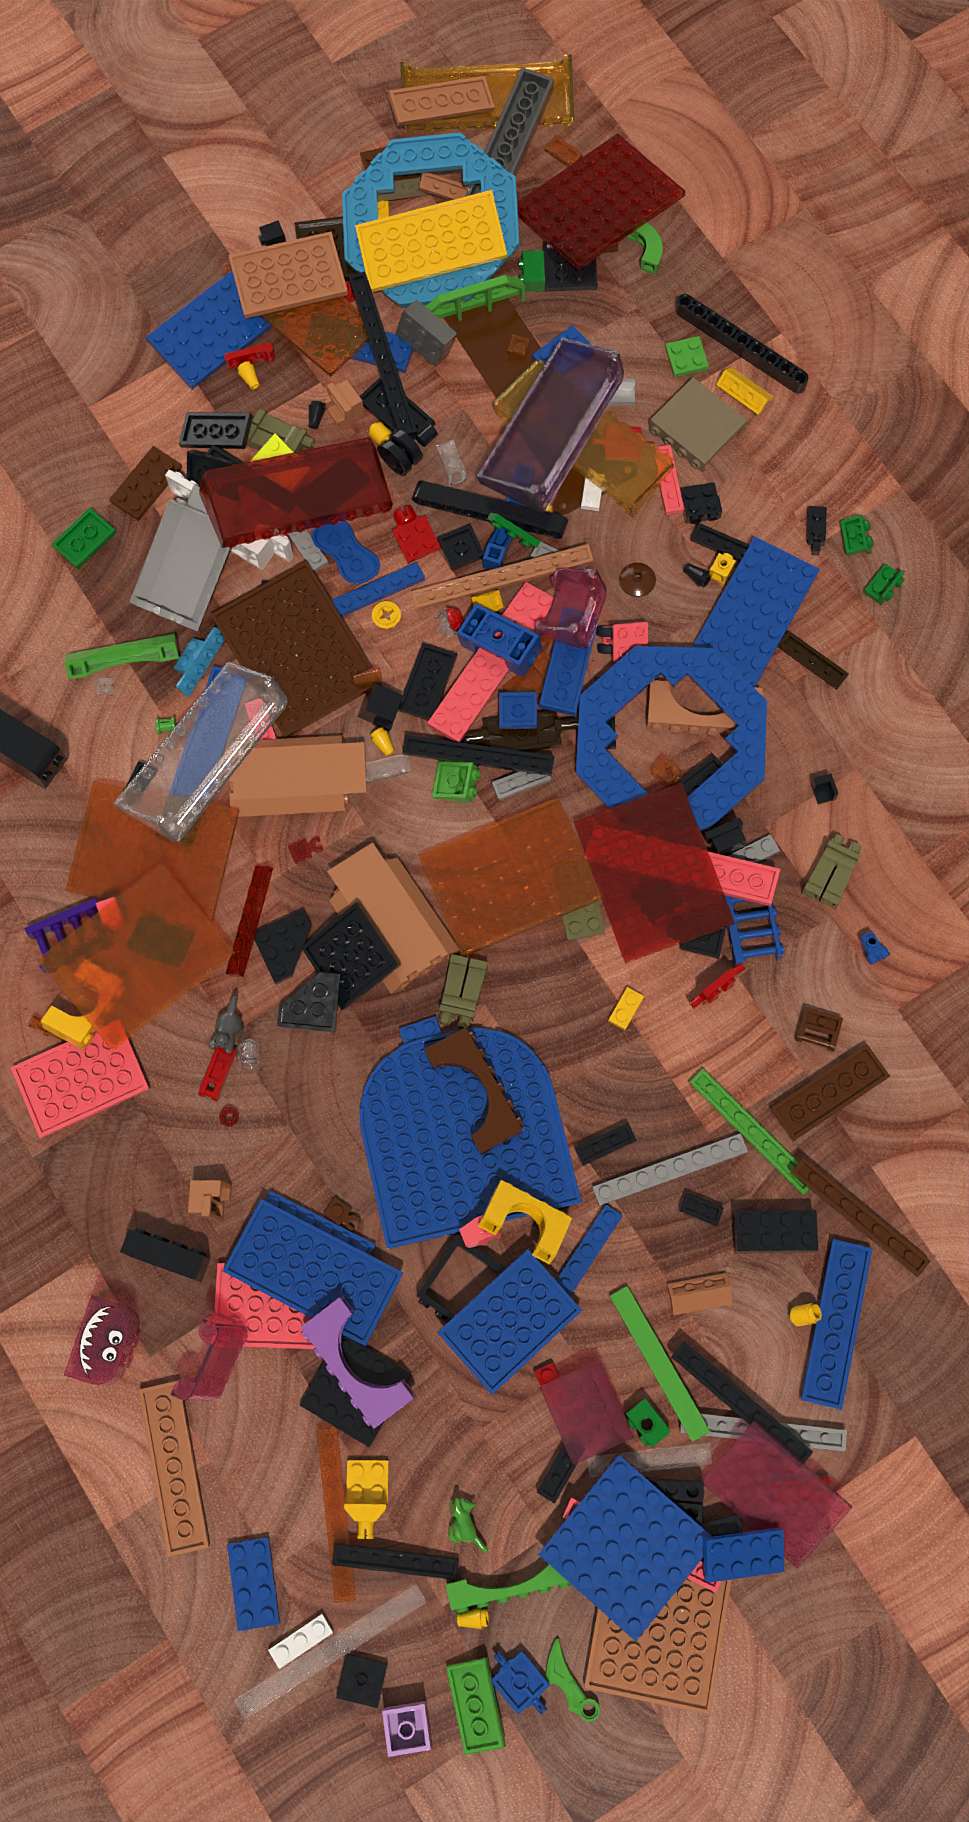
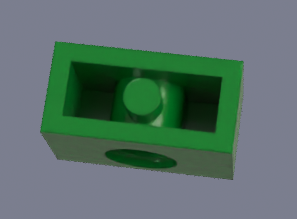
[625,1398,671,1448]

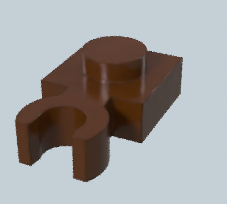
[324,1198,361,1231]

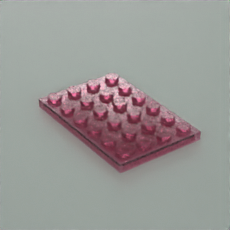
[702,1420,852,1569]

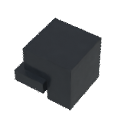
[358,683,403,732]
[704,818,746,856]

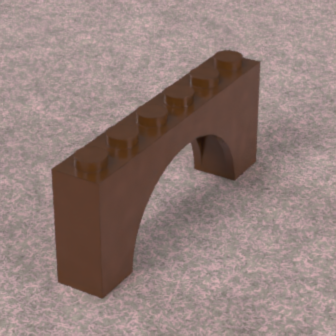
[424,1027,524,1156]

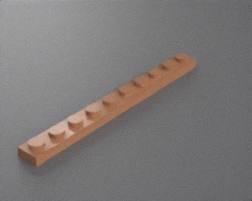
[411,544,594,610]

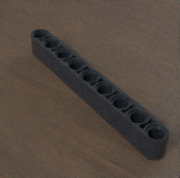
[676,294,809,394]
[412,481,569,539]

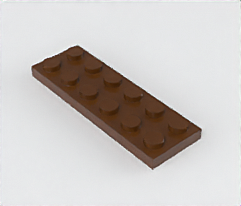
[770,1044,890,1142]

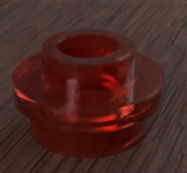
[219,1107,239,1127]

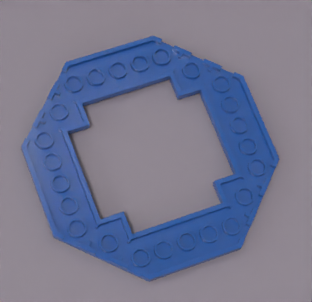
[576,646,767,831]

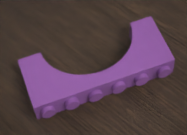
[301,1296,416,1428]

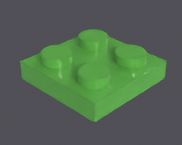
[665,336,709,378]

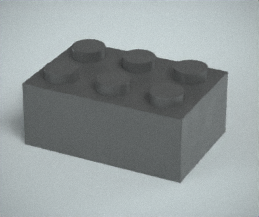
[395,299,457,367]

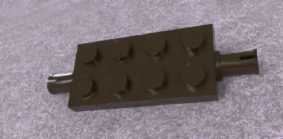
[466,710,578,752]

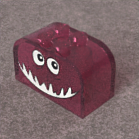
[64,1295,140,1386]

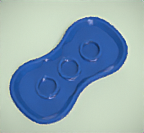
[311,518,380,584]

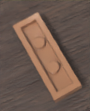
[418,172,470,200]

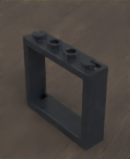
[416,1235,506,1320]

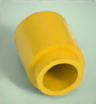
[369,422,392,445]
[790,1303,822,1327]

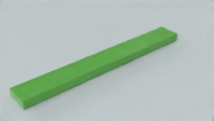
[689,1069,809,1196]
[610,1286,710,1442]

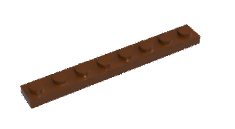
[790,1157,931,1277]

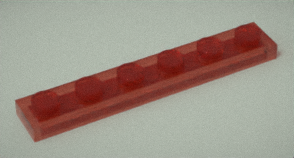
[226,866,273,977]

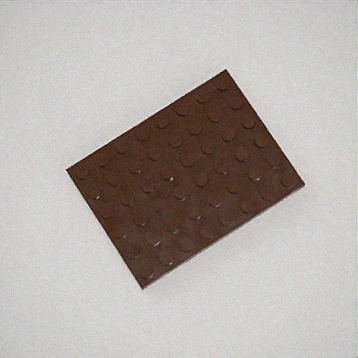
[210,561,381,739]

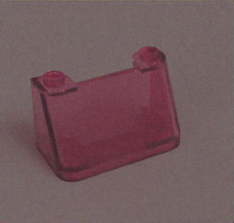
[535,567,607,649]
[170,1311,248,1401]

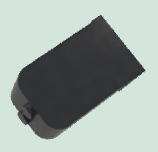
[0,709,67,789]

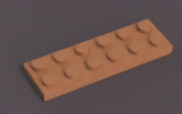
[388,76,495,126]

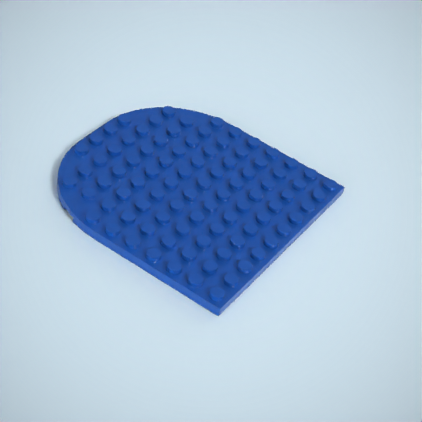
[359,1028,582,1250]

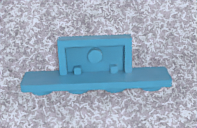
[173,627,225,697]

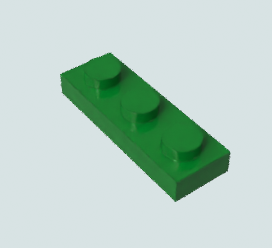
[487,513,541,548]

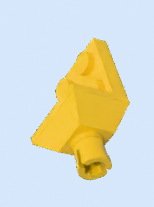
[344,1460,389,1539]

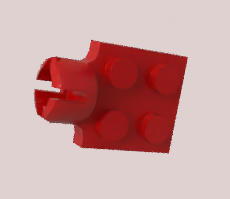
[392,506,441,564]

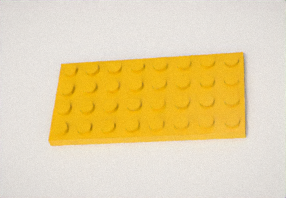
[355,190,508,292]

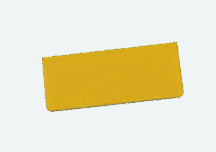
[716,367,774,415]

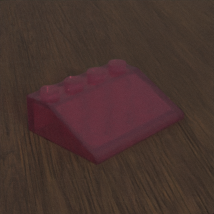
[540,1360,634,1465]

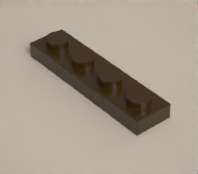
[778,631,849,690]

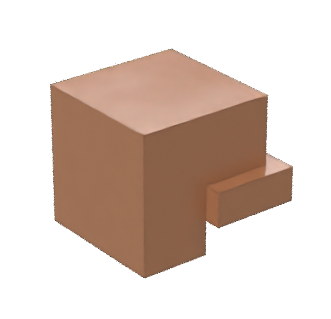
[324,380,364,430]
[188,1180,231,1221]

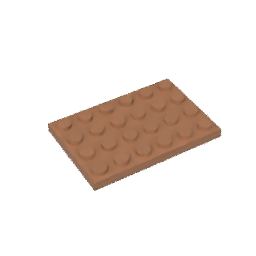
[228,232,348,319]

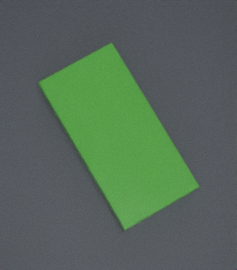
[446,1657,506,1755]

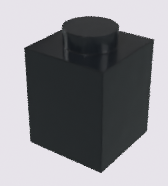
[258,220,286,246]

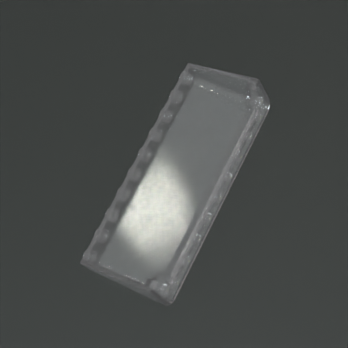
[113,662,287,842]

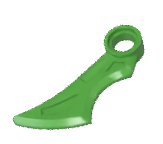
[546,1639,600,1722]

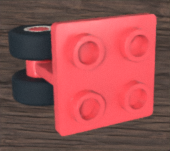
[597,622,648,662]

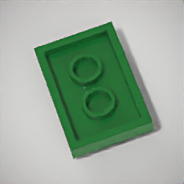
[51,508,116,569]

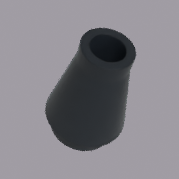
[308,401,326,429]
[683,563,711,588]

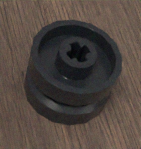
[377,429,423,476]

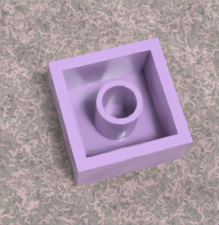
[382,1701,432,1757]

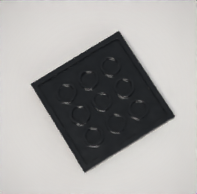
[301,902,401,1010]
[299,1334,411,1448]

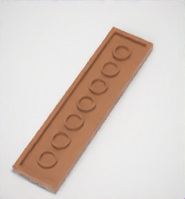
[139,1380,210,1557]

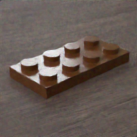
[109,446,182,521]

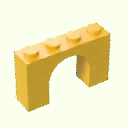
[41,959,126,1050]
[478,1180,572,1265]

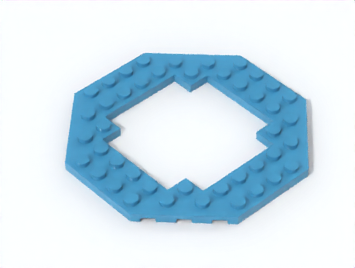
[342,132,520,307]

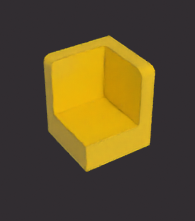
[471,590,504,612]

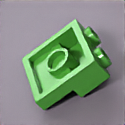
[432,762,480,803]

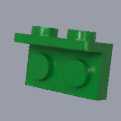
[841,514,874,556]
[864,563,905,605]

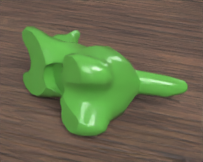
[448,1498,488,1552]

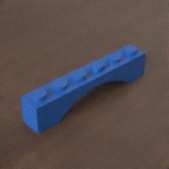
[483,464,535,570]

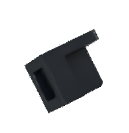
[811,773,838,805]

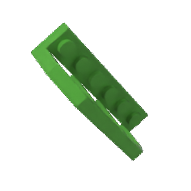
[424,275,525,321]

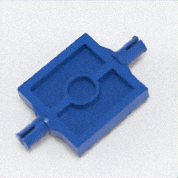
[492,1651,550,1715]

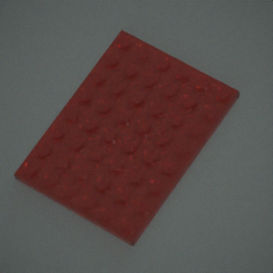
[517,133,685,270]
[574,783,735,964]

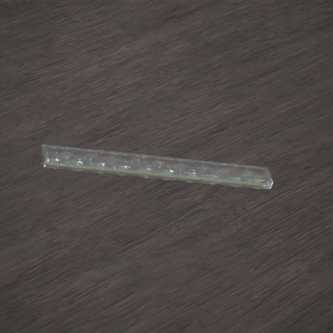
[234,1583,427,1720]

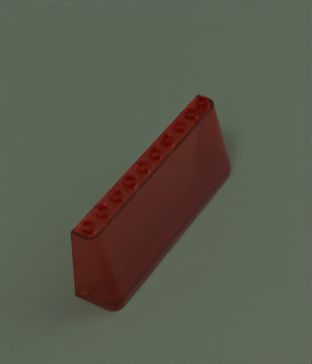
[199,438,393,548]

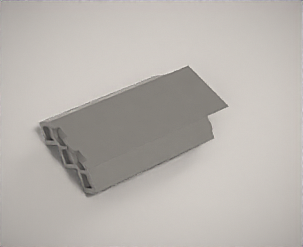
[130,485,239,631]

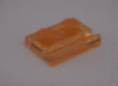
[503,665,545,695]

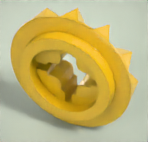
[372,601,401,630]

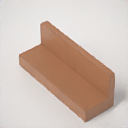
[667,1273,733,1315]

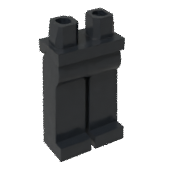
[645,1477,705,1525]

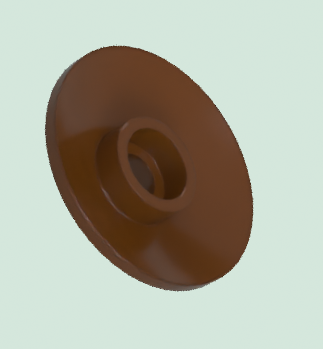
[619,563,656,597]

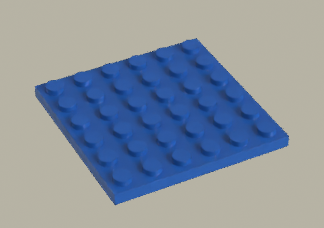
[538,1455,713,1642]

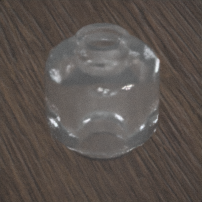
[236,1039,262,1070]

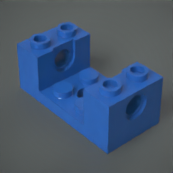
[457,603,543,678]

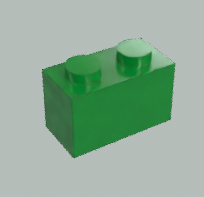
[519,251,545,292]

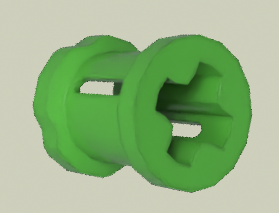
[155,716,177,735]

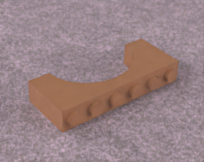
[647,680,763,736]

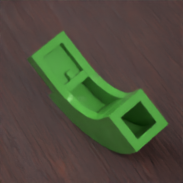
[619,220,663,275]

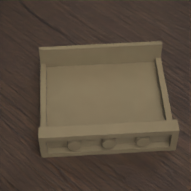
[649,377,747,472]

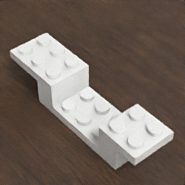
[165,470,294,570]

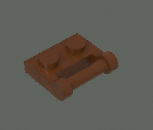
[796,1007,843,1052]

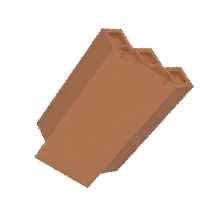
[229,735,366,817]
[327,843,460,994]

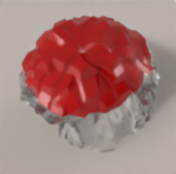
[435,607,465,637]

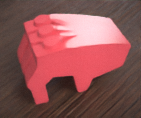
[459,1215,501,1248]

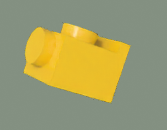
[709,553,735,585]

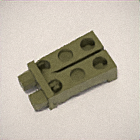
[246,408,315,462]
[802,834,861,910]
[439,954,488,1029]

